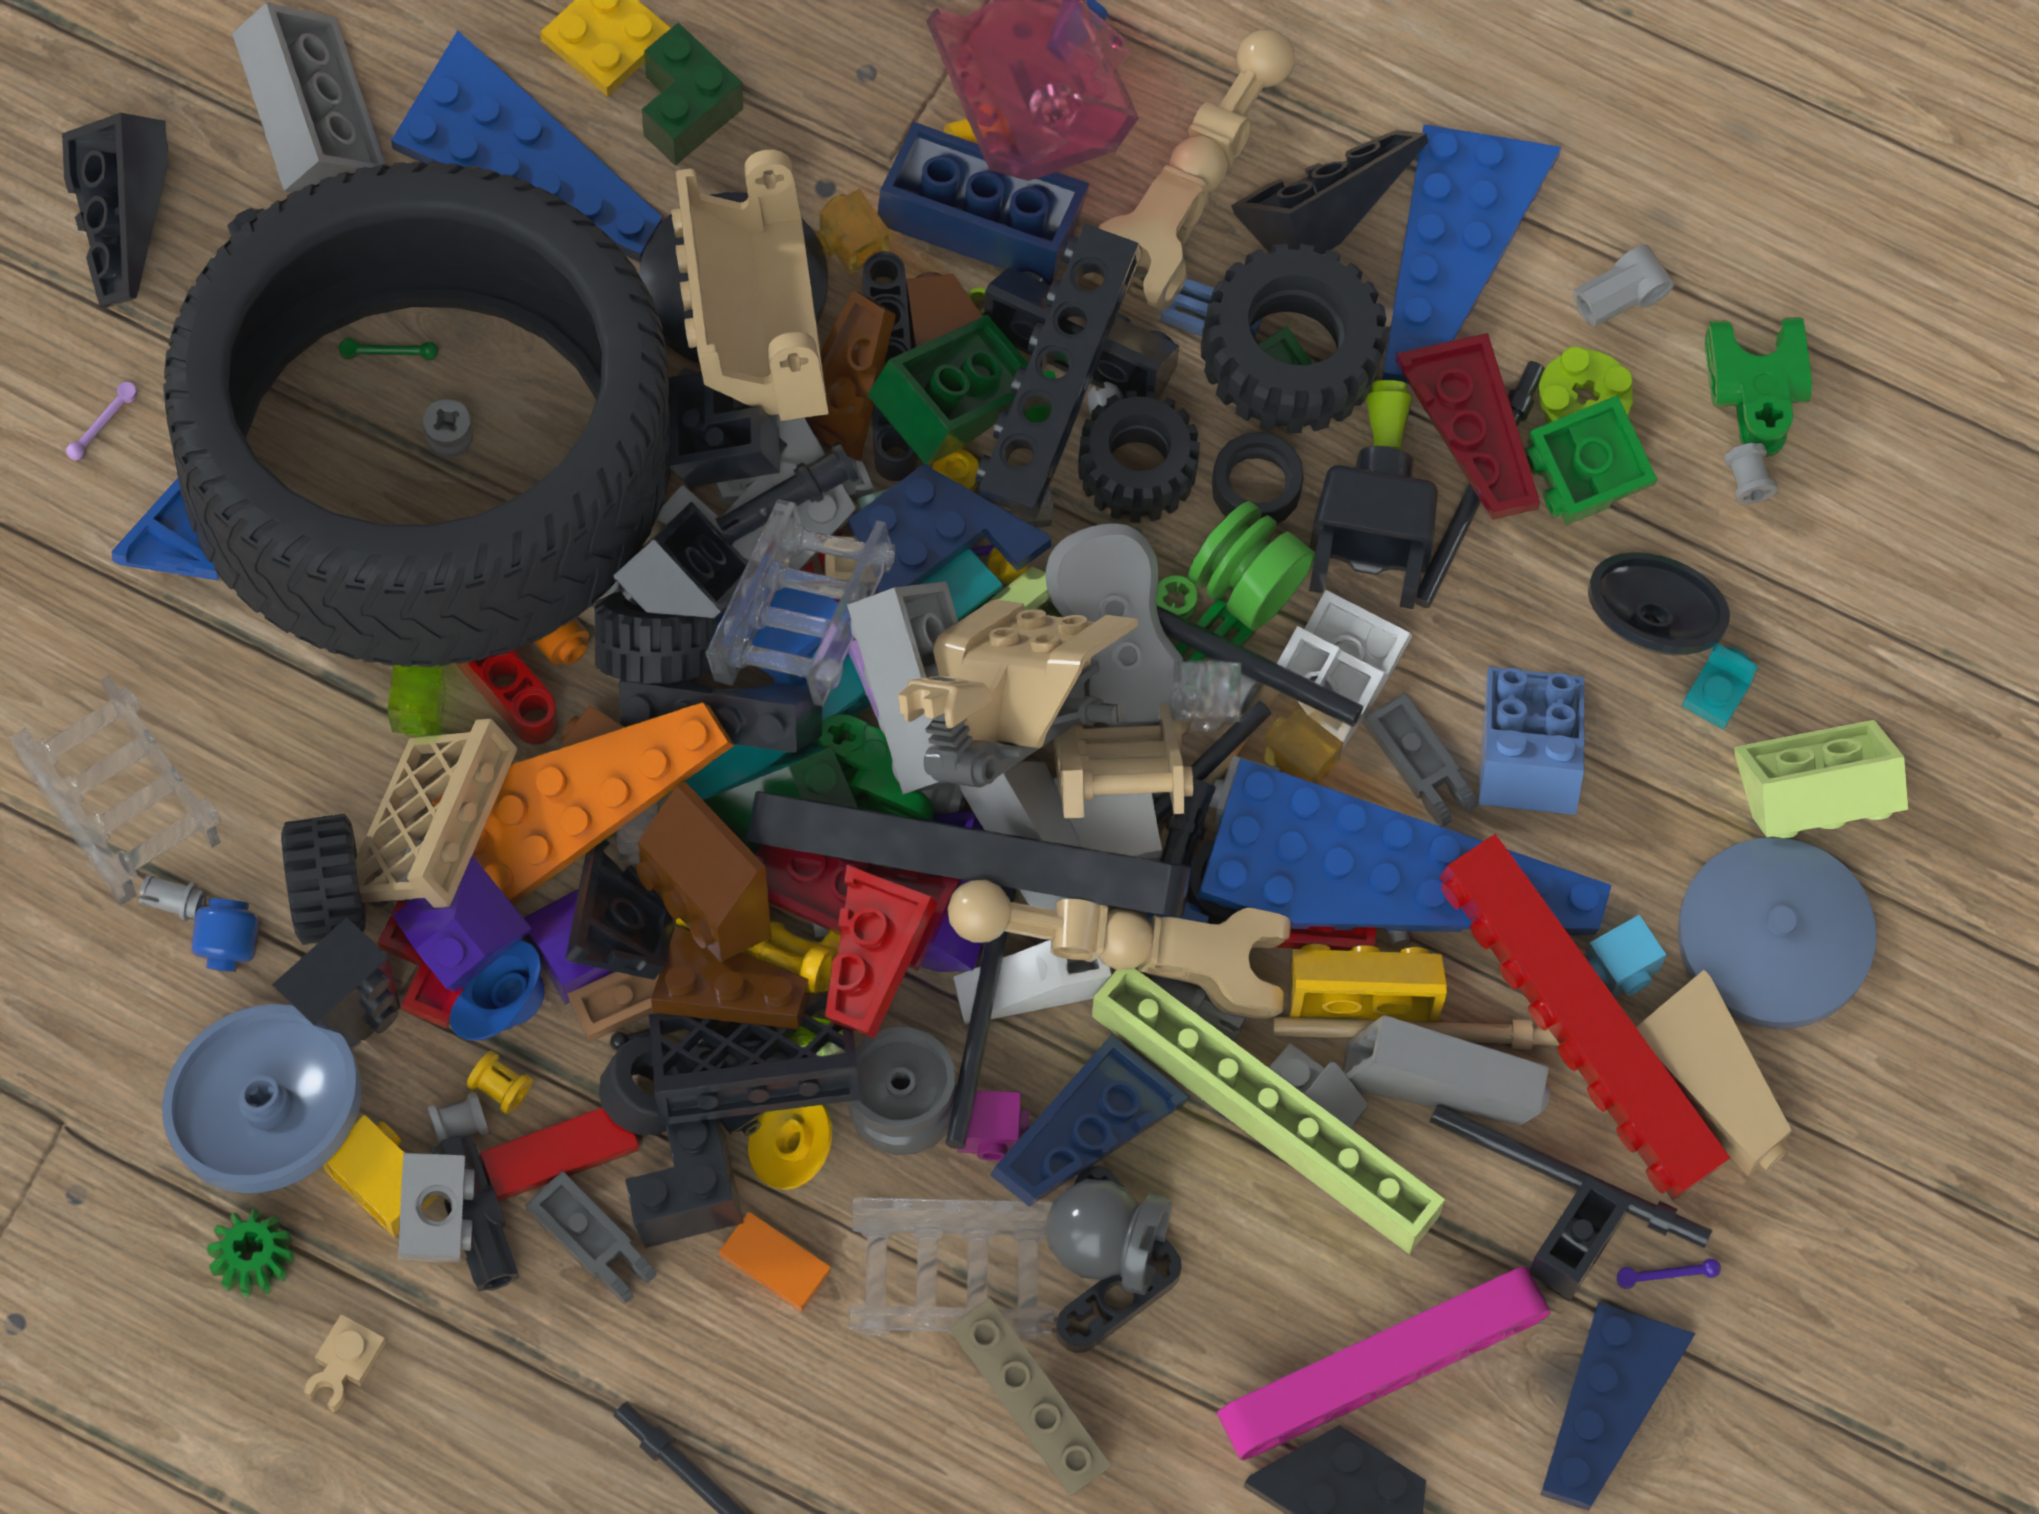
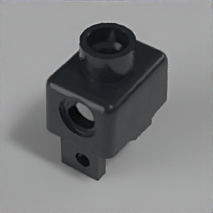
[1309,446,1438,609]

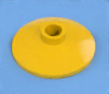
[748,1105,833,1190]

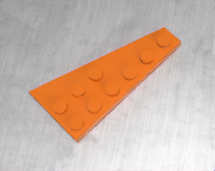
[433,702,734,906]

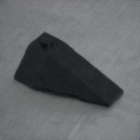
[1231,130,1429,254]

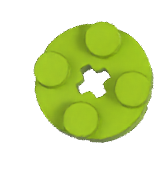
[1537,346,1633,424]

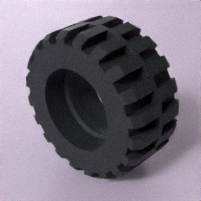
[1201,244,1388,433]

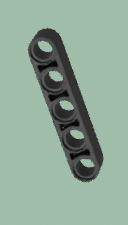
[863,251,917,482]

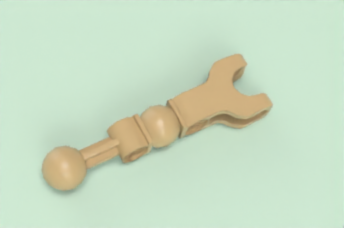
[1083,29,1295,311]
[948,880,1291,1019]

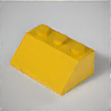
[1289,944,1447,1022]

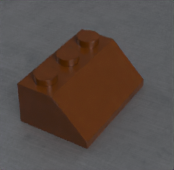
[636,781,771,962]

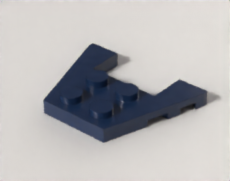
[849,464,1051,593]

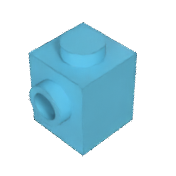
[1585,915,1666,997]

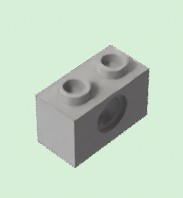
[398,1153,474,1263]

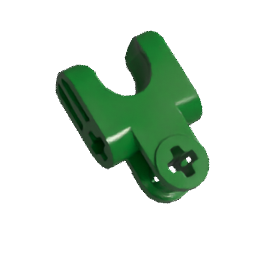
[1705,317,1812,457]
[817,714,934,821]

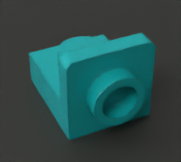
[1682,644,1758,730]

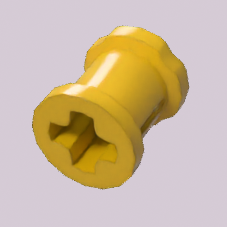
[466,1050,533,1115]

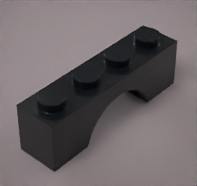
[619,679,822,753]

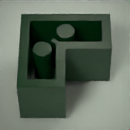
[641,22,743,166]

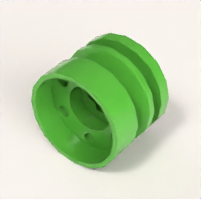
[1188,501,1316,631]

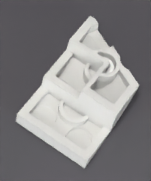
[1277,590,1412,754]
[1053,778,1162,859]

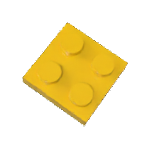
[540,0,671,97]

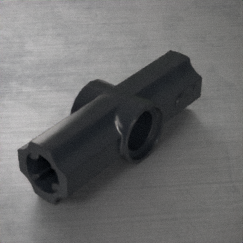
[430,1136,519,1292]

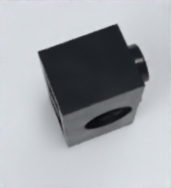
[1529,1175,1631,1300]

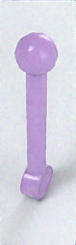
[66,382,137,461]

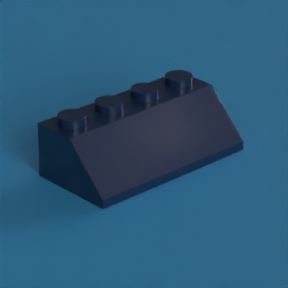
[876,122,1089,286]

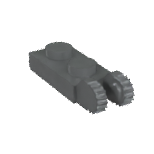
[1363,693,1478,827]
[525,1171,657,1304]

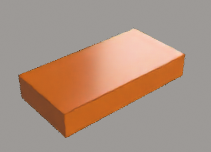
[719,1211,831,1312]

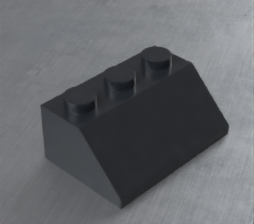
[613,501,757,618]

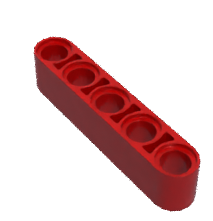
[455,650,558,745]

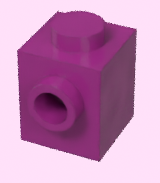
[957,1090,1030,1161]

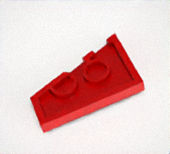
[825,865,938,1039]

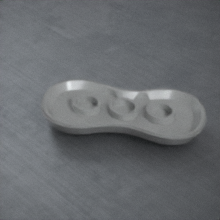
[1046,523,1190,728]

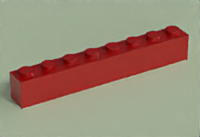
[1439,834,1730,1201]

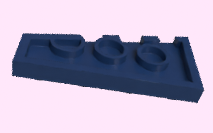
[1540,1302,1696,1511]

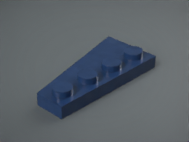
[990,1035,1189,1207]

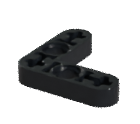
[1056,1166,1182,1353]

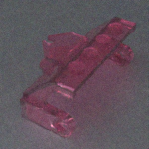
[926,0,1139,181]

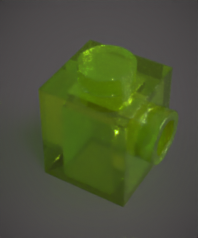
[387,665,446,736]

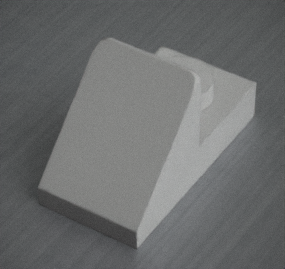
[1269,1043,1368,1129]

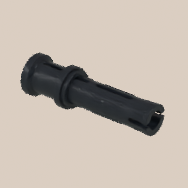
[715,442,859,546]

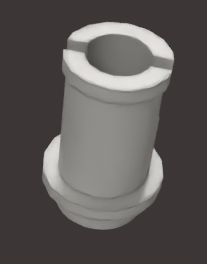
[139,874,206,922]

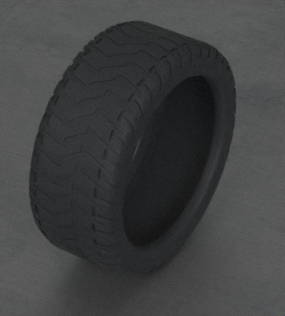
[163,162,670,667]

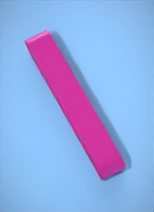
[1217,1267,1551,1461]

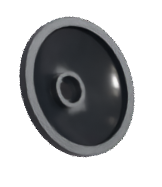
[1588,552,1730,656]

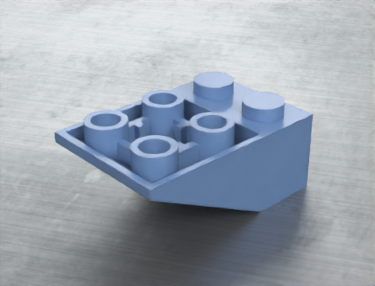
[1479,667,1584,815]

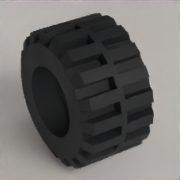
[1078,390,1200,523]
[594,591,717,684]
[281,813,366,945]

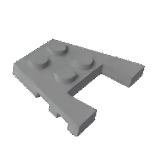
[656,413,856,575]

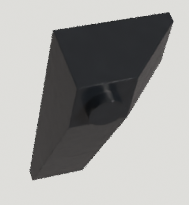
[62,113,168,308]

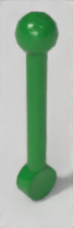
[339,338,438,360]

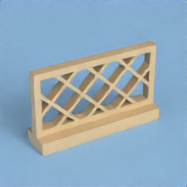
[355,718,518,908]

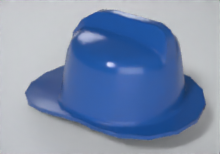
[450,940,545,1040]

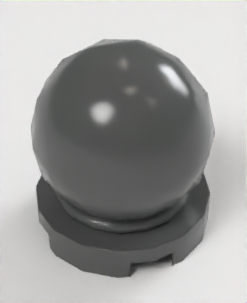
[1046,1179,1172,1295]

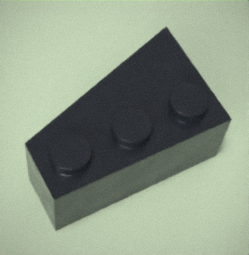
[272,917,401,1041]

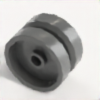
[848,1026,956,1155]

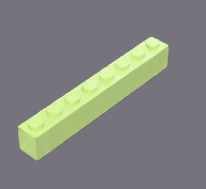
[1092,968,1445,1255]

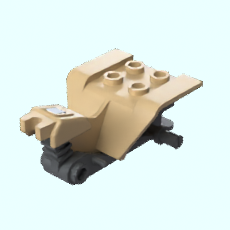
[898,599,1138,788]

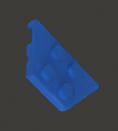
[111,478,220,580]

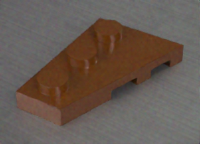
[805,290,896,461]
[651,926,810,1029]

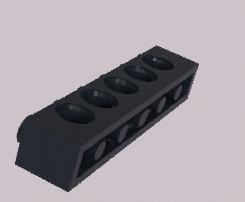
[975,223,1141,519]

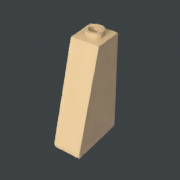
[1636,970,1792,1176]

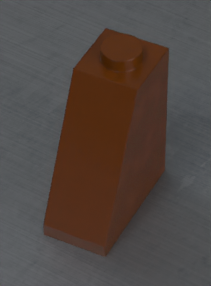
[906,272,983,348]

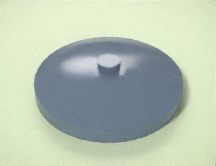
[1678,837,1876,1029]
[162,1004,362,1193]

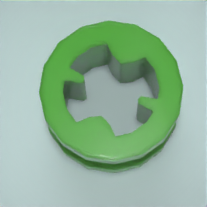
[1156,575,1197,620]

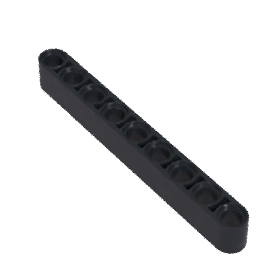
[747,791,1192,917]

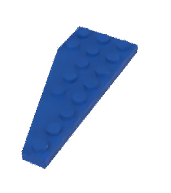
[1197,759,1612,935]

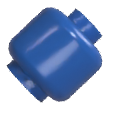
[191,898,259,972]

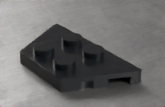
[565,839,674,980]
[1244,1425,1426,1514]

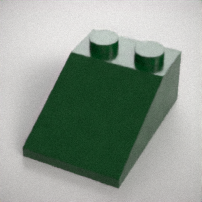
[867,315,1029,465]
[702,745,858,856]

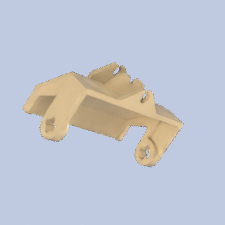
[671,150,829,421]

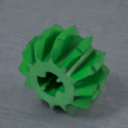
[207,1209,295,1298]

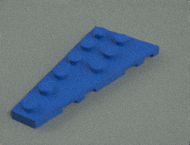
[391,30,662,262]
[1382,124,1561,385]

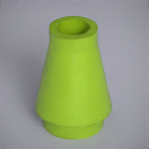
[1365,380,1412,451]

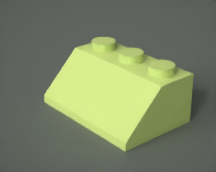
[1734,720,1908,838]

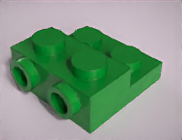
[1524,395,1658,526]

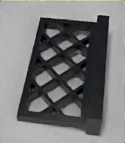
[649,991,862,1126]

